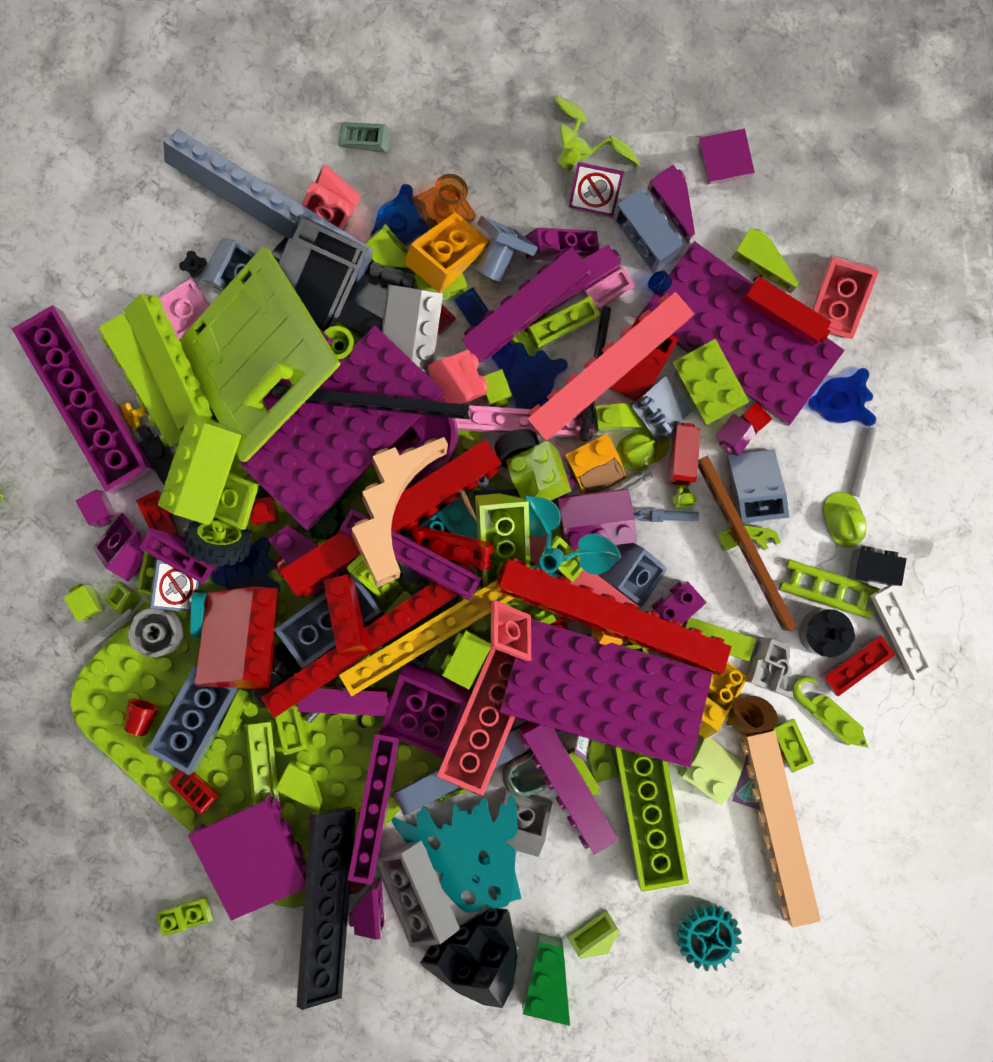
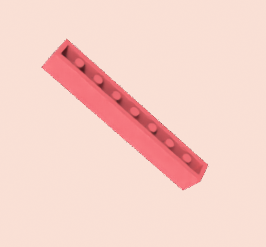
[528,292,694,441]

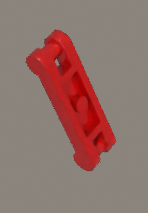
[412,526,493,570]

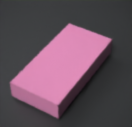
[583,266,636,310]

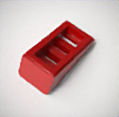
[168,770,221,816]

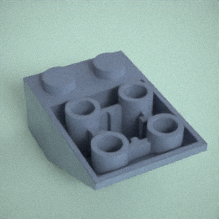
[727,450,789,524]

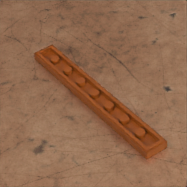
[698,455,797,631]

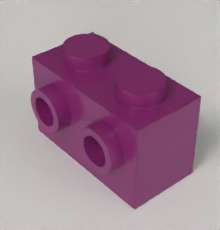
[651,581,707,626]

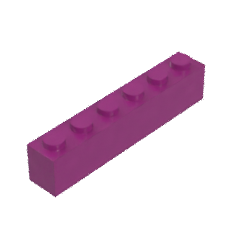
[461,247,592,364]
[520,722,619,855]
[348,731,401,885]

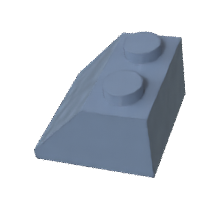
[200,238,255,292]
[599,543,668,607]

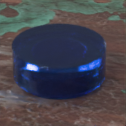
[648,271,672,295]

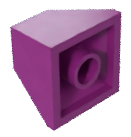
[92,513,143,582]
[349,877,385,940]

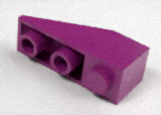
[525,228,599,260]

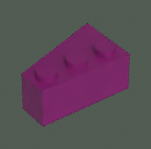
[269,525,348,596]

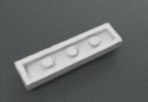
[870,585,935,680]

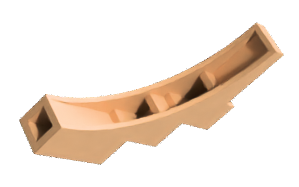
[352,437,448,587]

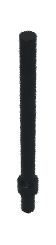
[579,306,611,441]

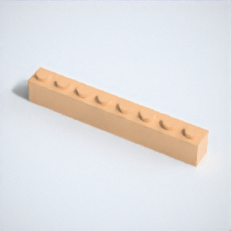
[741,729,821,928]

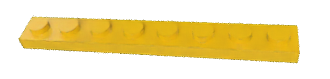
[339,579,514,697]

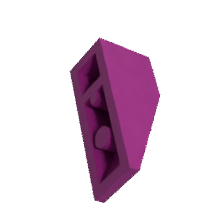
[648,165,695,244]
[140,528,217,585]

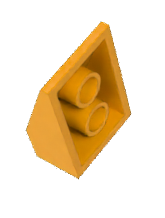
[404,212,490,293]

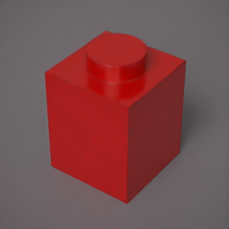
[250,496,281,526]

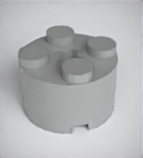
[128,609,185,657]

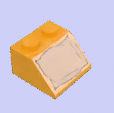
[564,433,627,494]

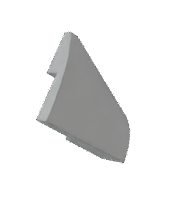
[746,637,793,698]

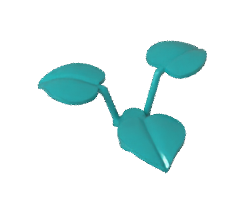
[524,495,621,605]

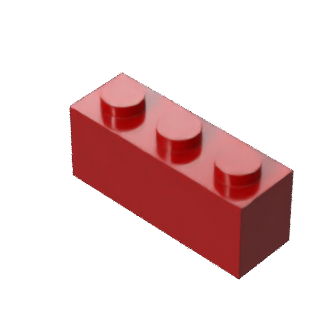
[324,574,369,657]

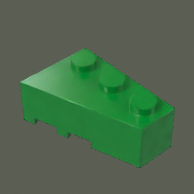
[522,934,570,1026]

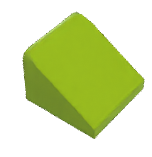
[105,581,141,614]

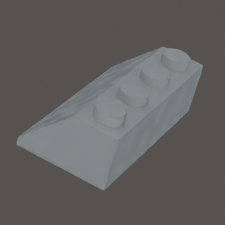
[381,284,443,376]
[377,840,460,947]

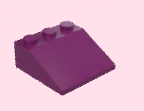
[380,661,474,758]

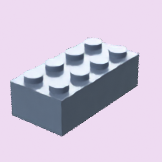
[274,574,384,669]
[146,665,239,775]

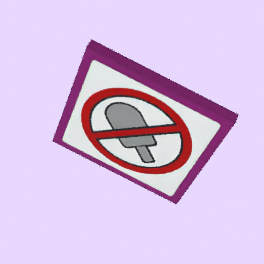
[569,162,624,217]

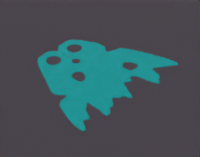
[391,795,518,913]

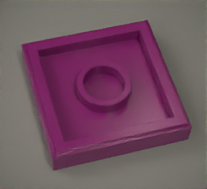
[699,128,755,185]

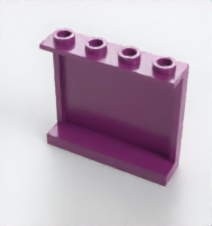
[188,793,307,921]

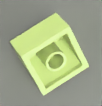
[678,737,745,806]

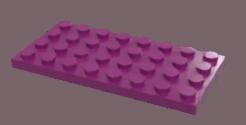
[639,241,845,426]
[239,326,444,531]
[499,619,713,768]

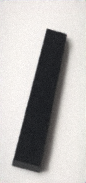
[272,386,471,420]

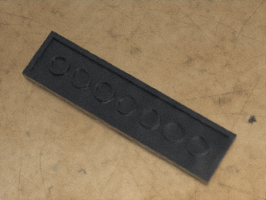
[296,806,356,1010]

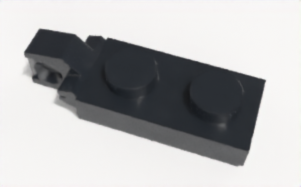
[137,424,174,485]

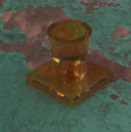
[412,174,477,230]

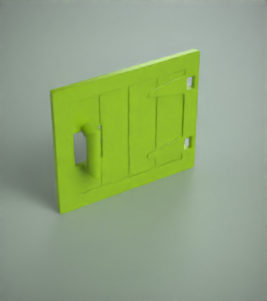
[179,246,340,462]

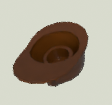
[726,696,778,735]

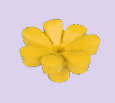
[119,403,146,432]

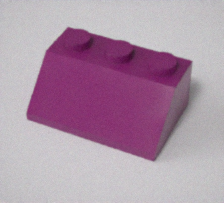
[557,489,637,550]

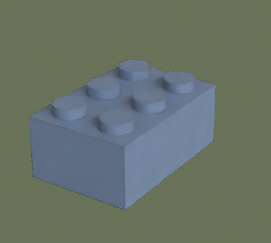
[613,187,683,274]

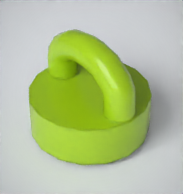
[673,485,697,508]

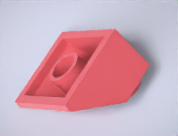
[491,600,531,661]

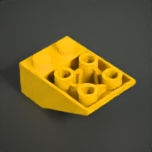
[698,661,747,739]

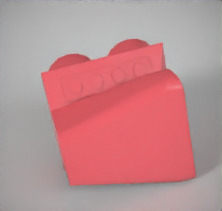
[301,164,361,230]
[428,349,487,404]

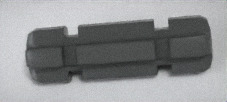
[369,262,415,288]

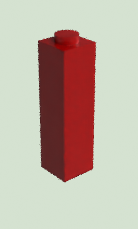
[742,276,831,347]

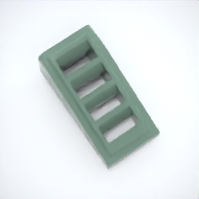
[338,122,390,152]

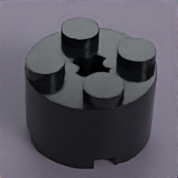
[799,609,855,657]

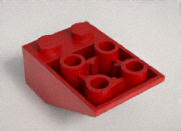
[610,316,679,402]

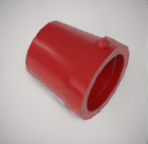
[124,699,159,736]

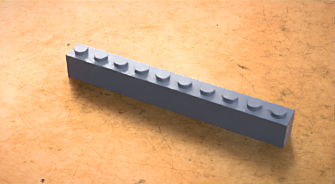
[163,129,373,281]

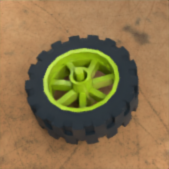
[185,518,252,566]

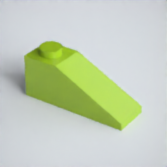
[732,228,799,293]

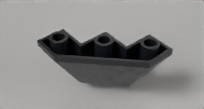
[420,908,518,1008]

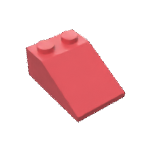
[812,254,879,339]

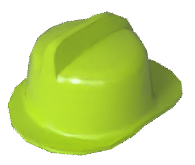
[616,427,670,471]
[823,492,867,547]

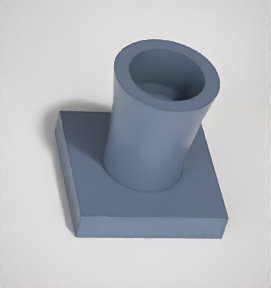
[474,215,538,282]

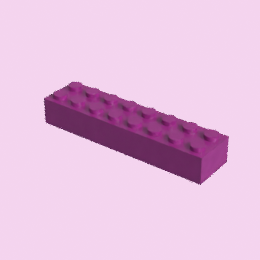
[12,305,155,494]

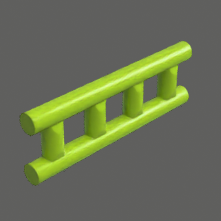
[779,559,880,619]

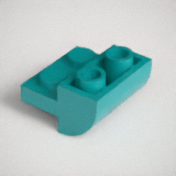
[421,499,477,563]

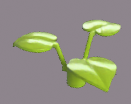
[554,95,640,171]

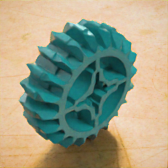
[676,903,742,972]

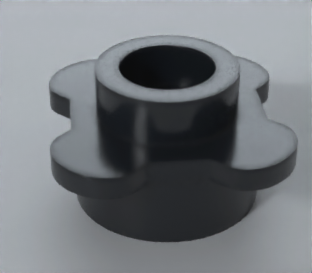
[179,250,207,278]

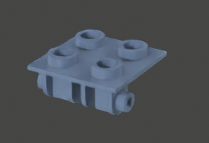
[631,375,692,442]

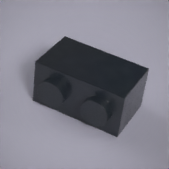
[848,546,907,586]

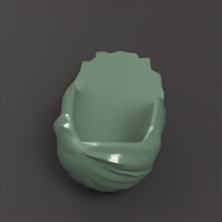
[502,749,547,797]

